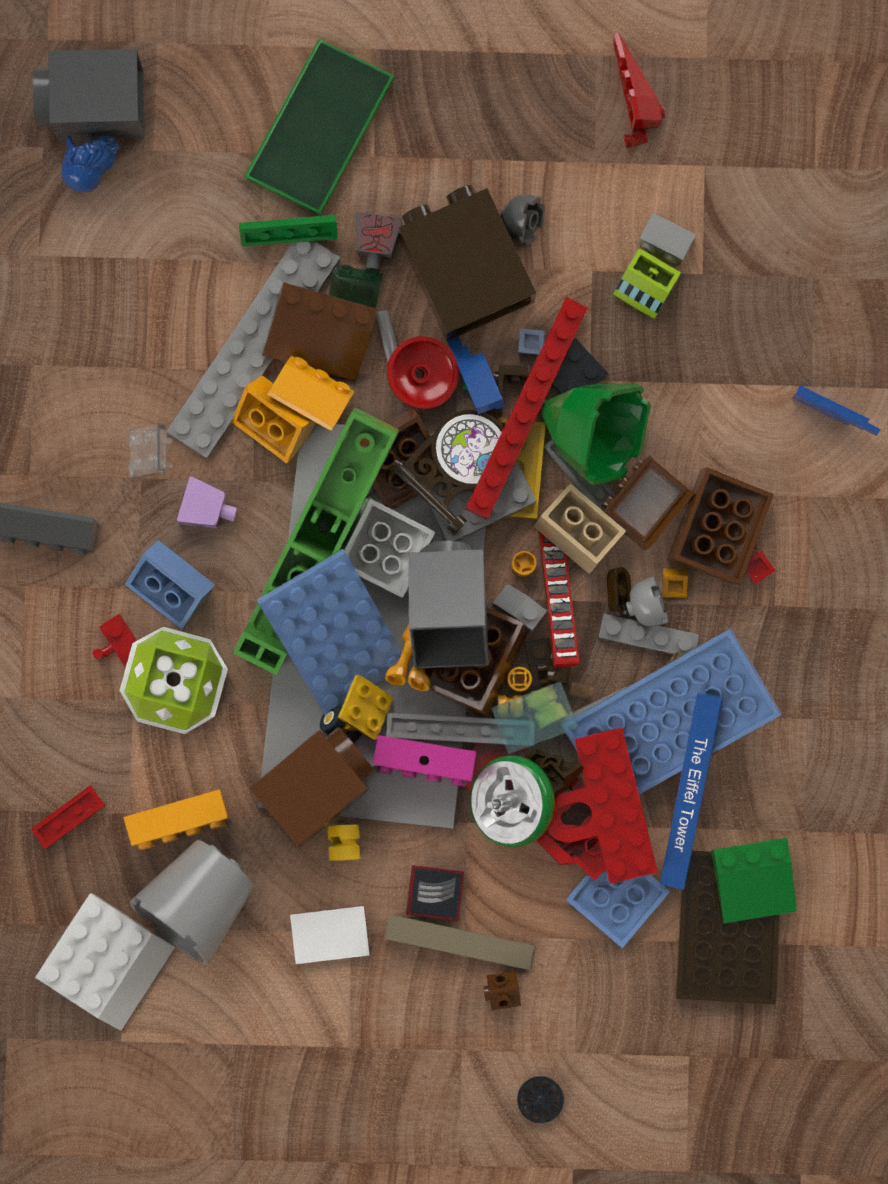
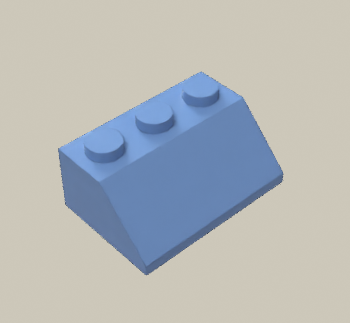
[125,540,215,629]

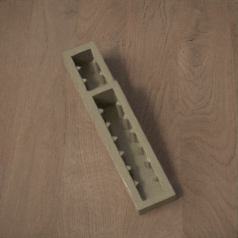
[384,914,534,970]

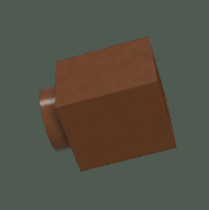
[249,727,376,848]

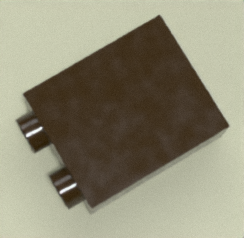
[398,185,536,342]

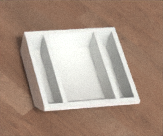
[35,893,175,1031]

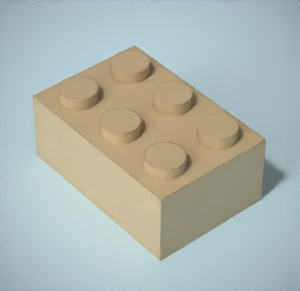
[534,483,626,574]

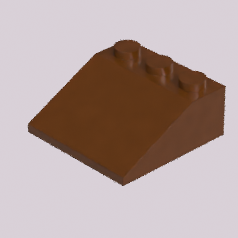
[360,408,440,510]

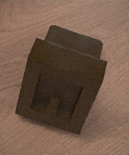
[492,365,528,417]

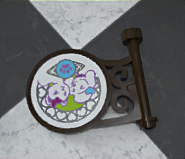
[388,410,504,535]

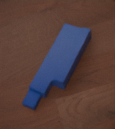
[448,336,505,414]
[793,385,881,436]

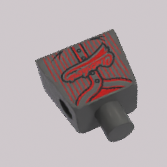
[356,212,402,271]

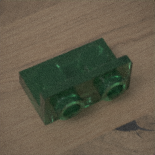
[329,264,383,309]

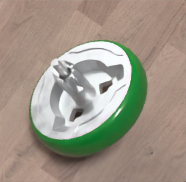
[470,756,555,848]

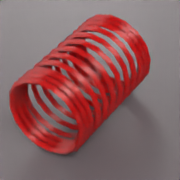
[623,130,648,149]

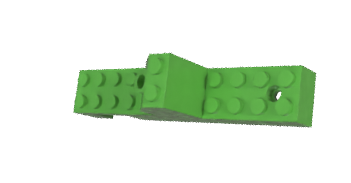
[233,408,399,675]

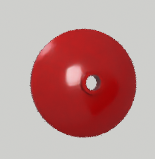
[387,336,459,409]

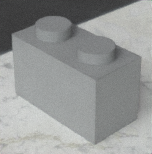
[638,213,696,265]

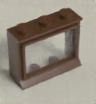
[601,455,695,551]

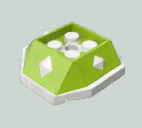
[120,627,228,734]

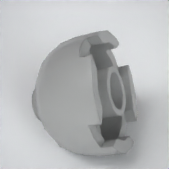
[626,576,669,627]

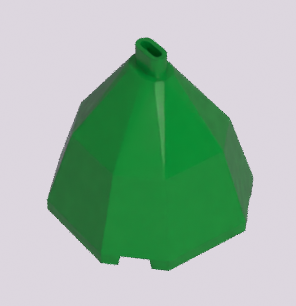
[539,383,651,485]

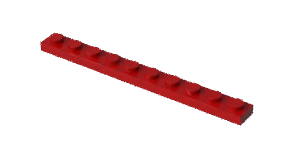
[465,297,588,520]

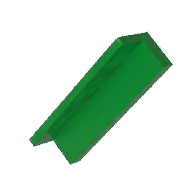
[239,215,338,247]

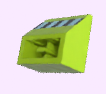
[613,248,681,319]

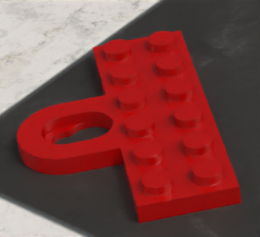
[547,727,659,884]

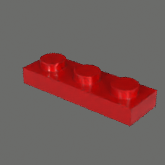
[31,785,106,849]

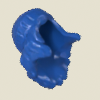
[62,134,120,193]

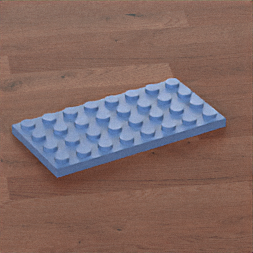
[561,628,782,794]

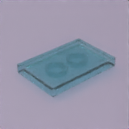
[492,682,578,754]

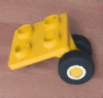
[320,675,393,744]

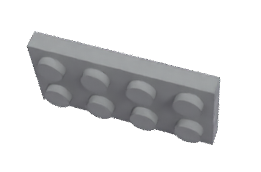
[429,461,536,541]

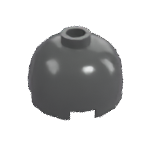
[501,194,545,244]

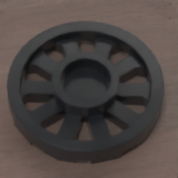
[517,1076,564,1123]

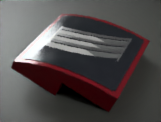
[406,865,464,921]

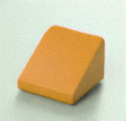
[662,568,688,598]

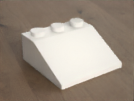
[340,499,435,598]

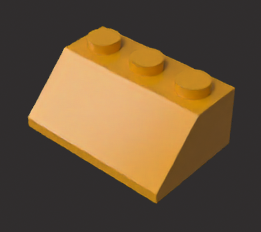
[267,356,354,431]
[232,375,316,463]

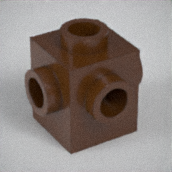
[483,971,521,1010]

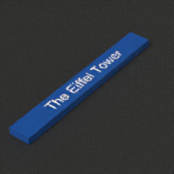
[660,692,723,890]

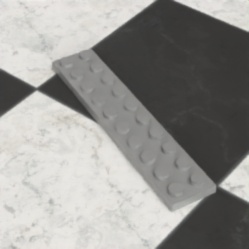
[166,241,340,459]

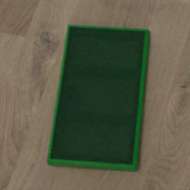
[244,39,395,216]

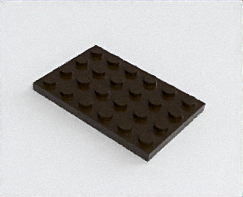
[676,851,780,1005]

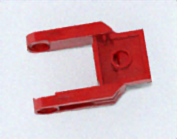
[521,777,606,881]

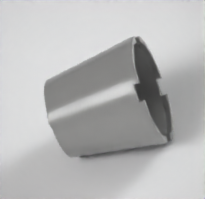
[130,840,254,965]

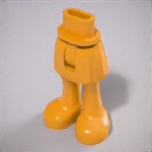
[385,624,431,691]

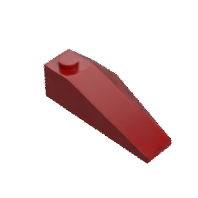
[613,33,665,132]

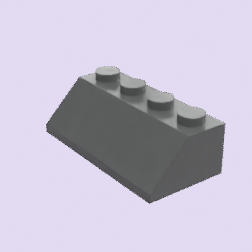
[0,503,99,556]

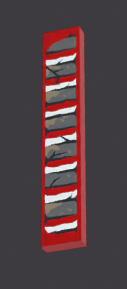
[538,531,579,668]

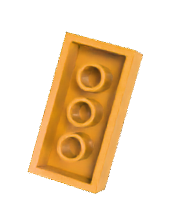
[124,789,231,850]

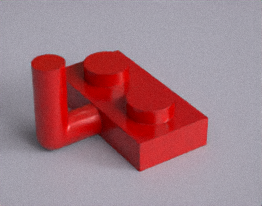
[92,614,137,668]

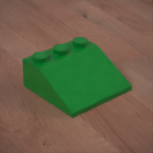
[711,838,797,923]

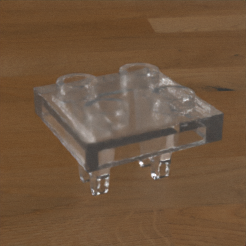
[128,424,173,479]

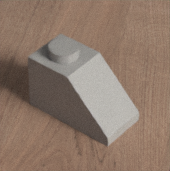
[493,584,547,632]

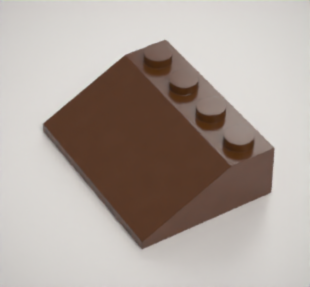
[262,282,378,382]
[667,467,774,585]
[425,607,529,718]

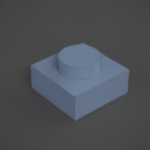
[518,328,545,356]

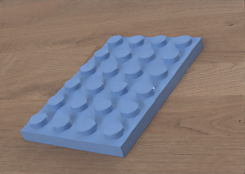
[257,549,409,715]

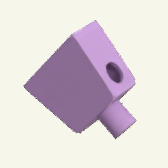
[177,476,238,528]

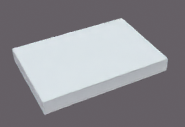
[290,906,370,964]

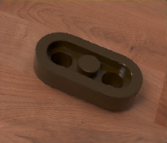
[607,567,631,617]

